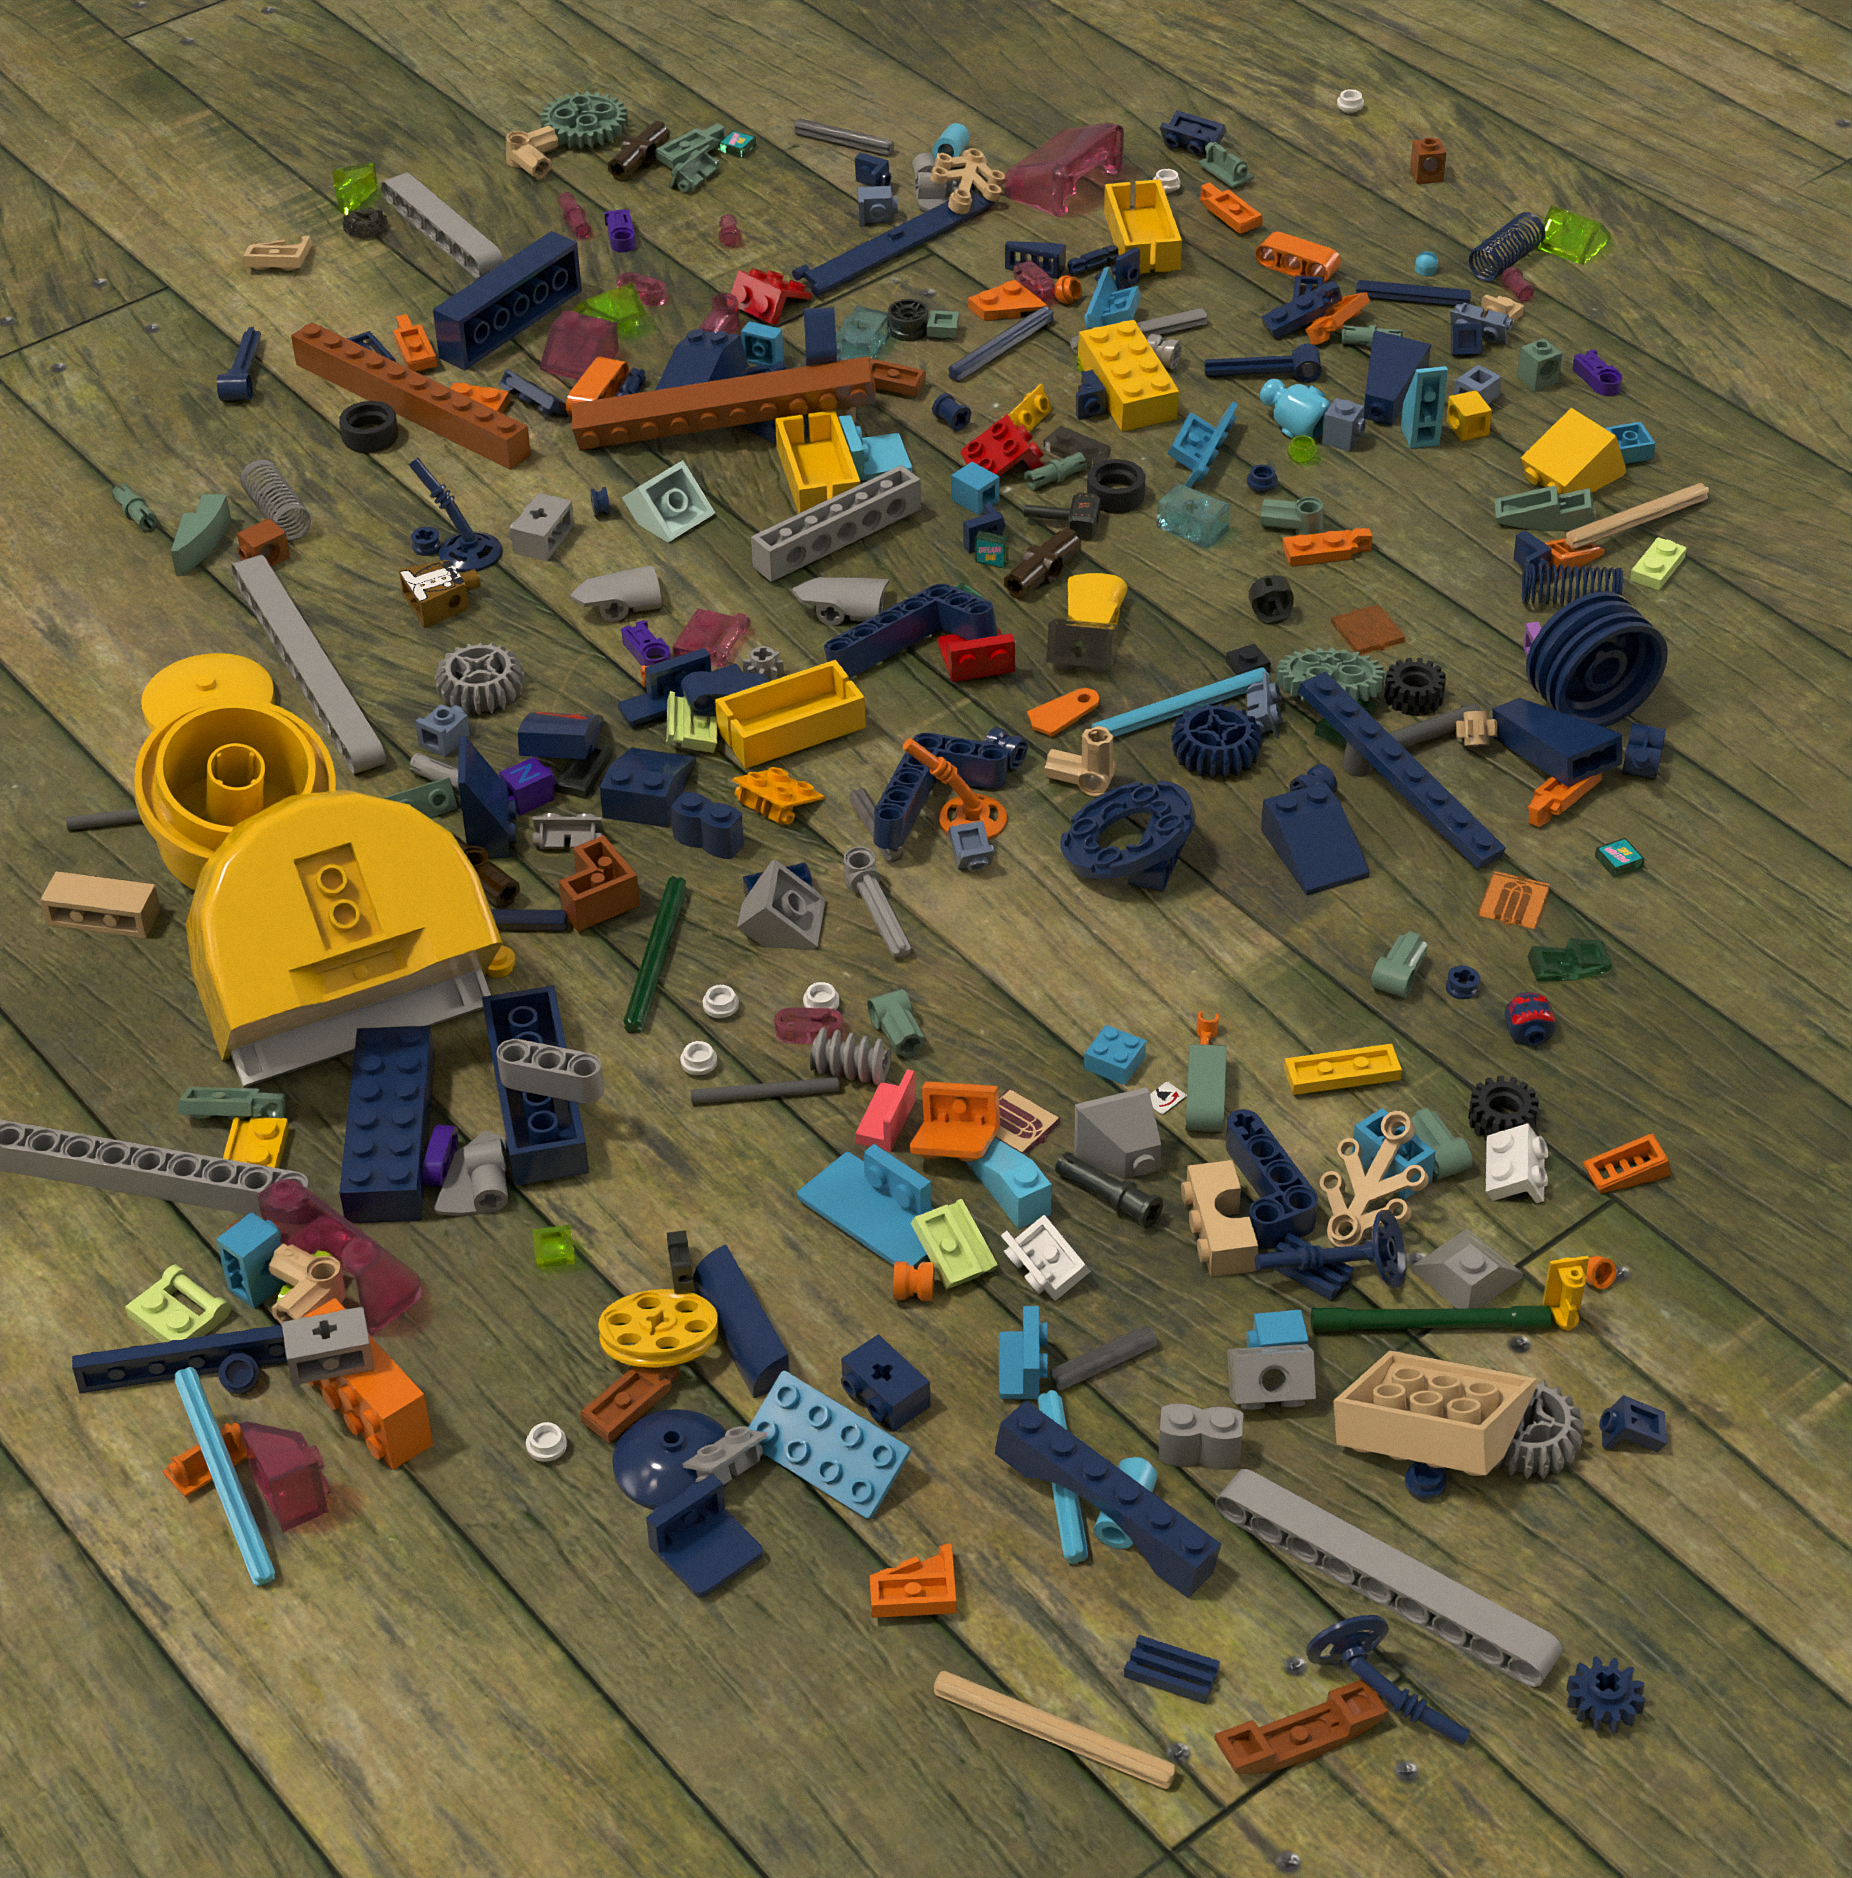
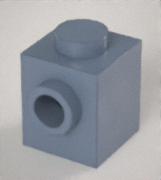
[1322,398,1366,452]

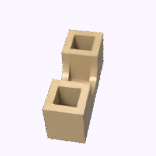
[1181,1160,1258,1277]

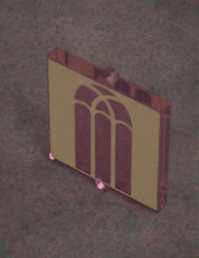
[995,1088,1060,1155]

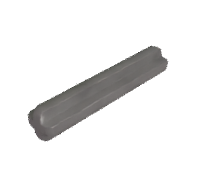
[849,788,903,862]
[1049,1325,1157,1391]

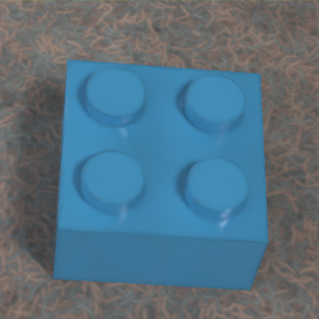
[741,321,784,365]
[1605,422,1656,464]
[1084,1025,1147,1085]

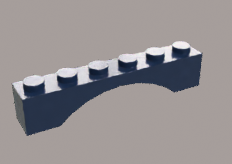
[994,1401,1222,1598]

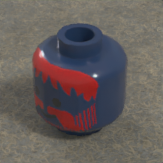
[1505,992,1556,1046]

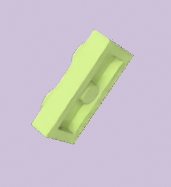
[1630,537,1687,591]

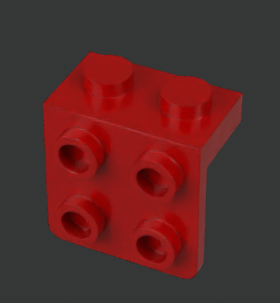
[728,268,813,324]
[961,414,1045,477]
[938,628,1015,682]

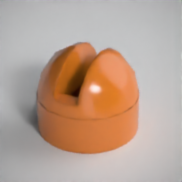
[1586,1256,1616,1289]

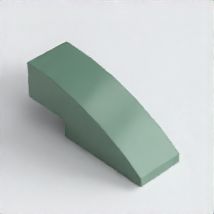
[1495,485,1596,531]
[171,494,231,576]

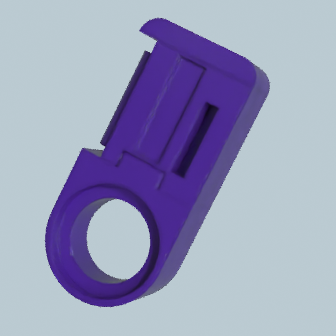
[604,209,636,252]
[1572,350,1623,396]
[621,620,671,666]

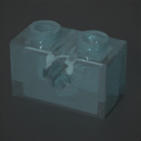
[836,306,890,361]
[1157,484,1231,548]

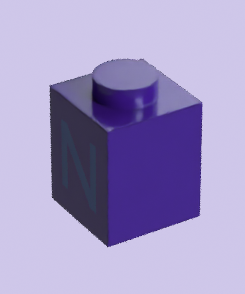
[499,757,556,816]

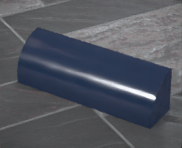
[693,1244,790,1398]

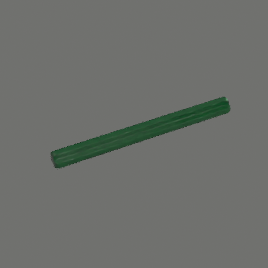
[623,876,687,1033]

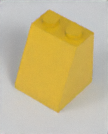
[1520,408,1627,495]

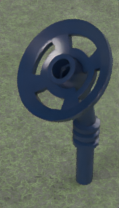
[408,457,502,572]
[1254,1210,1406,1288]
[1306,1615,1470,1746]

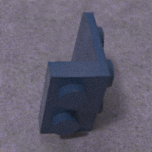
[646,1473,763,1597]

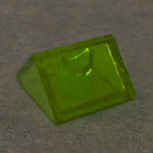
[1535,205,1612,265]

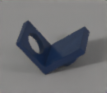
[1095,247,1140,291]

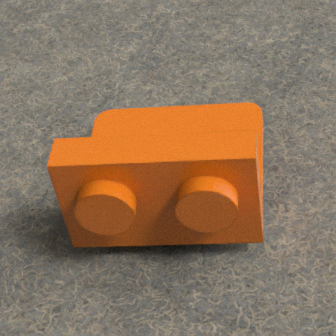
[910,1081,1000,1161]

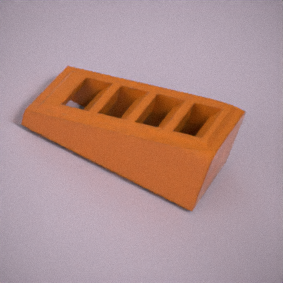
[1545,538,1605,578]
[1583,1133,1671,1194]

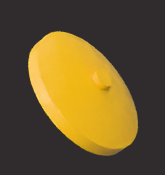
[141,653,275,731]

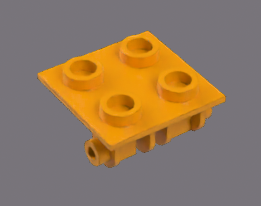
[732,767,825,825]

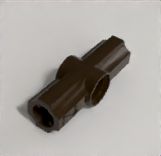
[608,121,671,181]
[1004,528,1081,599]
[452,833,520,908]

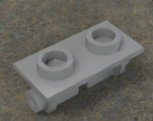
[532,813,605,850]
[683,1426,768,1485]

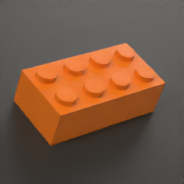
[301,1298,434,1470]

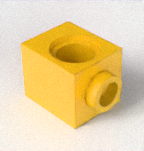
[1446,390,1492,441]

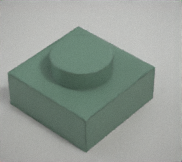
[927,310,959,339]

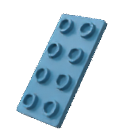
[797,1144,934,1269]
[748,1371,912,1519]

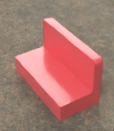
[855,1069,916,1152]

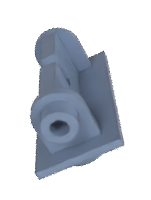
[1450,302,1513,345]
[1246,671,1283,738]

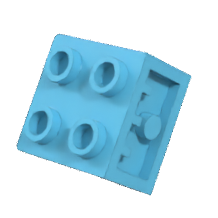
[839,415,912,481]

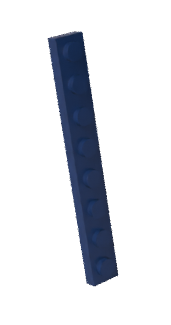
[1298,671,1506,869]

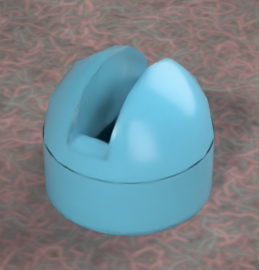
[1415,251,1438,276]

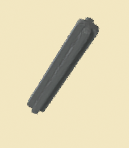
[794,118,894,156]

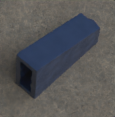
[1363,330,1431,426]
[1492,698,1622,787]

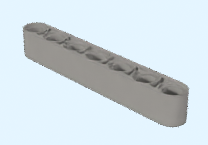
[381,172,504,278]

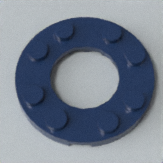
[1060,780,1196,879]

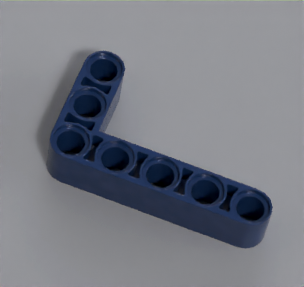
[824,584,998,678]
[873,732,1008,850]

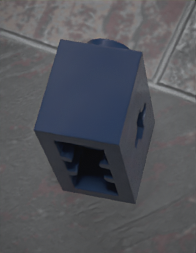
[841,1334,931,1432]

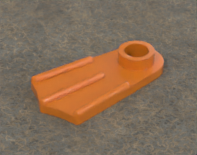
[1027,688,1099,738]

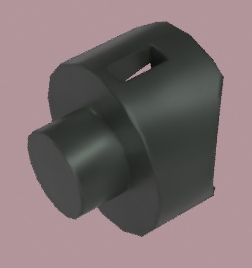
[1248,575,1294,624]

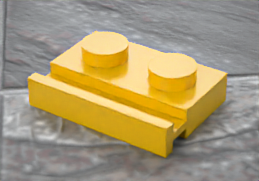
[223,1117,290,1168]

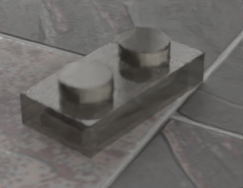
[1043,426,1111,470]

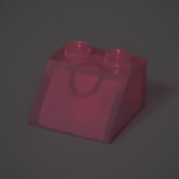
[540,310,619,380]
[239,1421,330,1532]

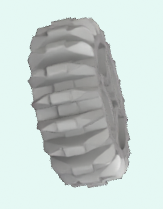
[435,641,525,715]
[1495,1376,1584,1480]

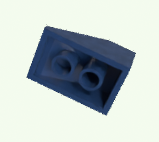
[656,329,749,390]
[458,737,517,859]
[599,747,696,828]
[1261,782,1370,895]

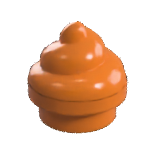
[1051,275,1082,305]

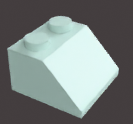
[622,460,715,542]

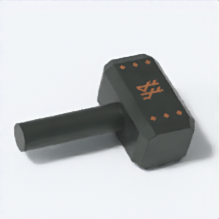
[1024,492,1100,540]

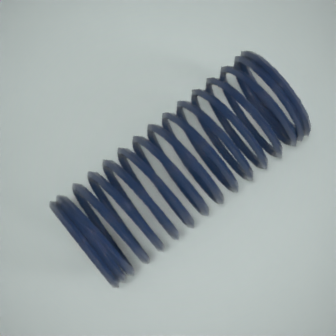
[1468,212,1546,281]
[1521,562,1623,606]

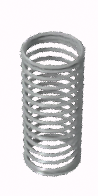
[240,460,312,540]

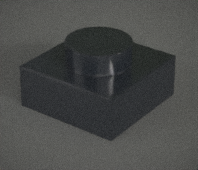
[1226,644,1271,676]

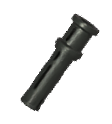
[1055,1152,1163,1228]

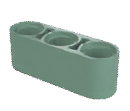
[1185,1044,1227,1133]

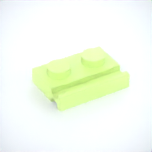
[666,691,717,753]
[910,1199,998,1290]

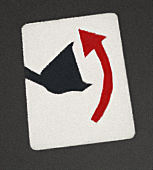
[1150,1082,1187,1114]

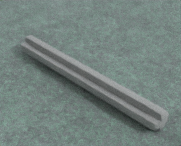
[1070,308,1207,354]

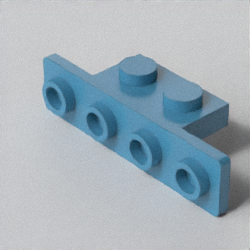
[1084,266,1141,329]
[1167,401,1238,490]

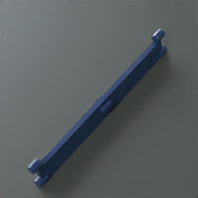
[792,183,995,296]

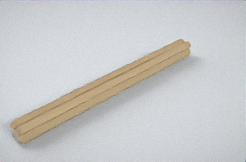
[1565,483,1710,549]
[934,1671,1176,1789]

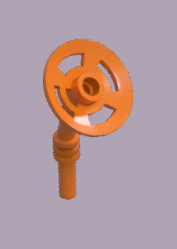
[902,738,1007,840]

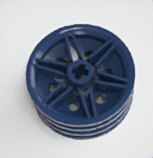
[1526,592,1668,727]

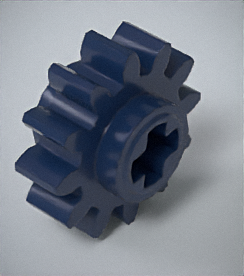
[1566,1656,1645,1733]

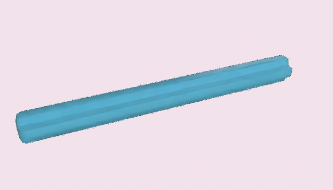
[1092,668,1270,738]
[175,1367,275,1586]

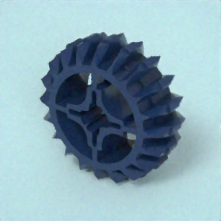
[1171,703,1262,779]

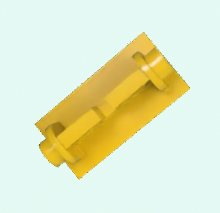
[1003,384,1052,432]
[1542,1256,1589,1331]

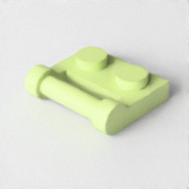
[125,1264,231,1342]

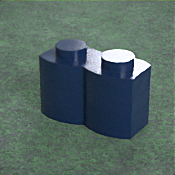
[671,792,744,859]

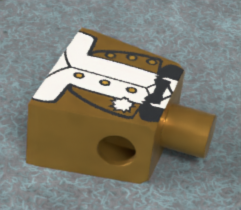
[399,560,481,628]

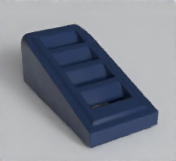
[1005,241,1066,279]

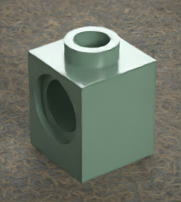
[1517,338,1562,392]

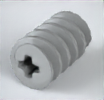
[810,1027,891,1085]

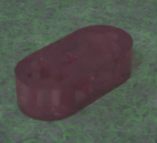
[1014,260,1055,302]
[616,272,667,306]
[774,1008,844,1044]

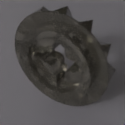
[342,207,388,238]

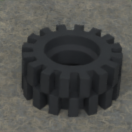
[1384,658,1446,716]
[1468,1076,1539,1141]

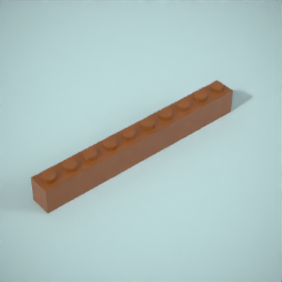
[291,322,531,470]
[572,356,876,450]

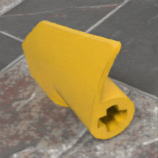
[1068,573,1128,633]

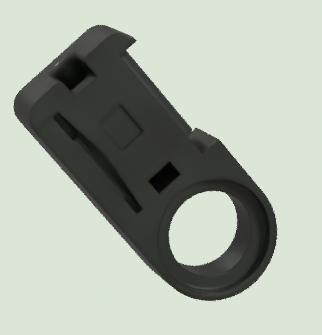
[666,1230,694,1293]

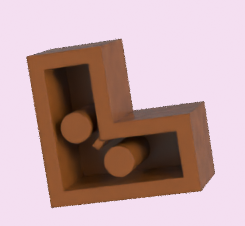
[558,835,640,932]

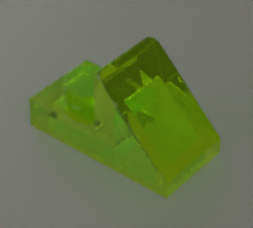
[332,163,378,215]

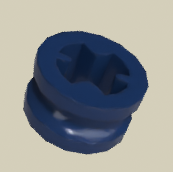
[590,487,610,517]
[411,527,441,556]
[1446,965,1480,999]

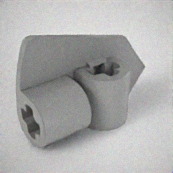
[912,153,963,212]
[570,565,662,622]
[792,577,889,625]
[434,1130,509,1216]

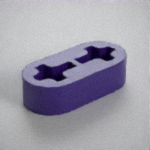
[422,1124,458,1187]

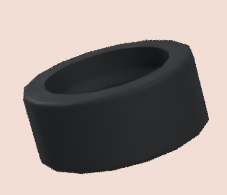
[339,401,398,453]
[1087,459,1146,513]

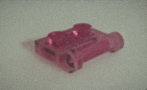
[673,608,751,667]

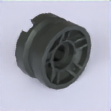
[888,299,928,341]

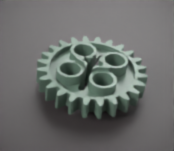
[540,91,628,148]
[1277,647,1385,703]

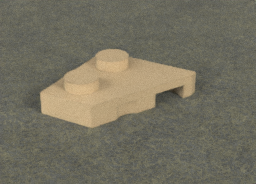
[243,236,311,271]

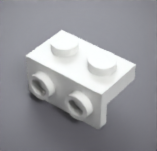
[1486,1123,1548,1203]
[1001,1215,1091,1301]

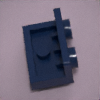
[1160,110,1226,155]

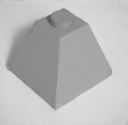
[737,859,826,950]
[1074,1087,1161,1179]
[1411,1228,1523,1308]

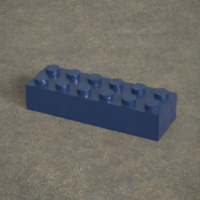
[433,231,582,370]
[482,985,589,1186]
[339,1026,435,1224]

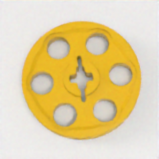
[598,1289,718,1368]

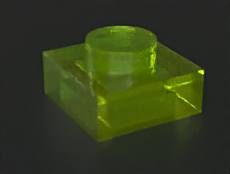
[532,1225,575,1269]

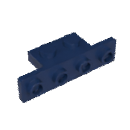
[618,648,743,726]

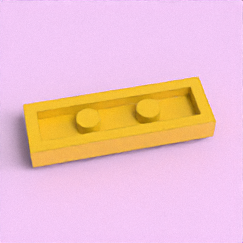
[1284,1044,1402,1095]

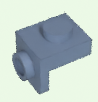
[948,821,995,871]

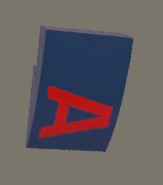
[517,712,604,759]

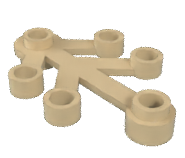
[930,148,1006,214]
[1320,1111,1429,1247]

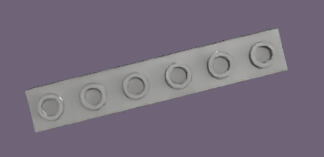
[751,465,921,582]

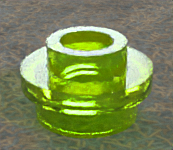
[1287,435,1318,463]

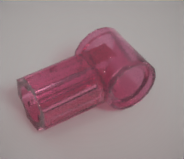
[698,293,740,333]

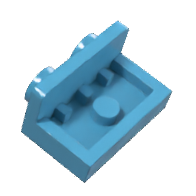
[999,1306,1047,1399]

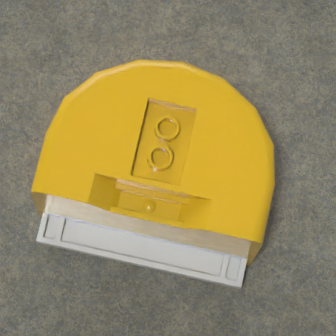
[186,790,503,1088]

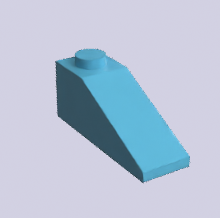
[1401,366,1448,448]
[966,1137,1052,1229]

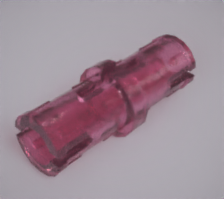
[557,192,591,239]

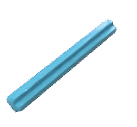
[1038,1390,1088,1564]

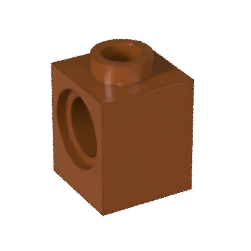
[1410,137,1446,184]
[237,518,290,566]

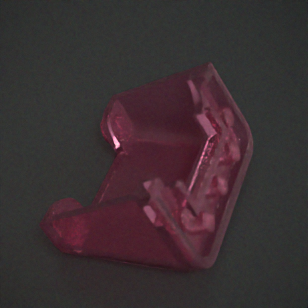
[1004,122,1124,217]
[257,1179,422,1336]

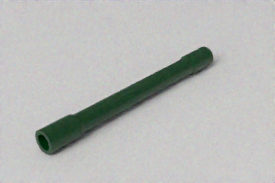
[1311,1306,1551,1332]

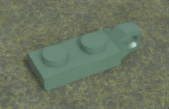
[655,123,725,169]
[177,1087,286,1120]

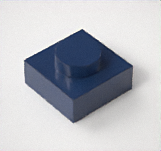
[1451,322,1482,354]

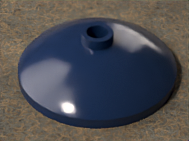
[612,1409,732,1510]

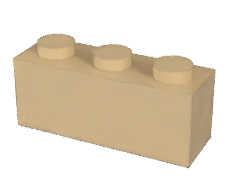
[40,871,161,938]

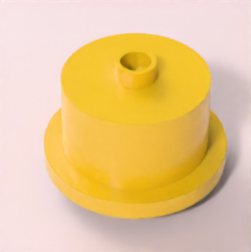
[134,697,336,890]

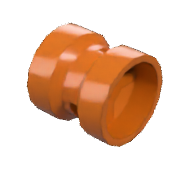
[893,1261,935,1302]

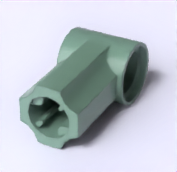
[1260,497,1323,535]
[1371,931,1428,998]
[867,989,925,1058]
[1411,1108,1473,1181]

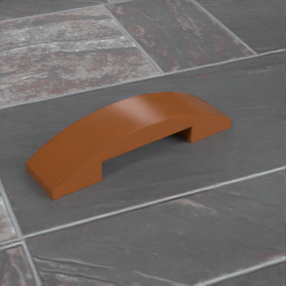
[1214,1679,1388,1774]

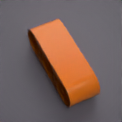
[1255,231,1341,283]
[566,356,629,416]

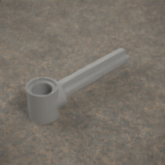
[844,846,911,960]

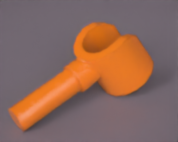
[1196,1011,1219,1045]

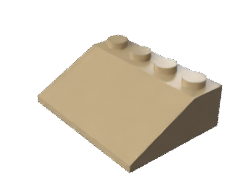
[1334,1350,1537,1476]

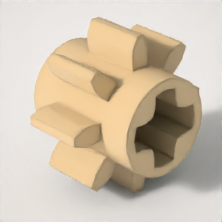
[1456,711,1497,747]

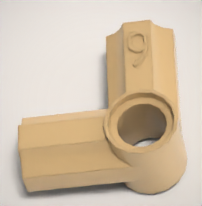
[506,126,559,180]
[1045,726,1117,797]
[269,1243,346,1326]

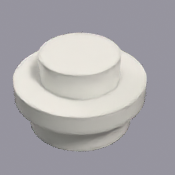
[1337,90,1364,114]
[1153,169,1181,194]
[803,982,839,1015]
[703,985,739,1018]
[680,1041,717,1075]
[526,1422,567,1462]

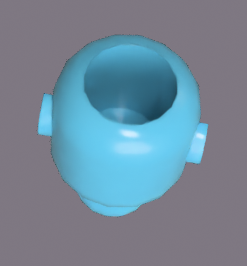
[1260,379,1331,441]

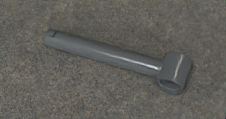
[1342,703,1481,776]

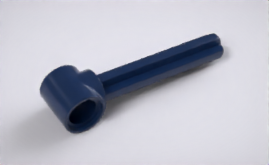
[217,327,261,401]
[1204,344,1322,383]

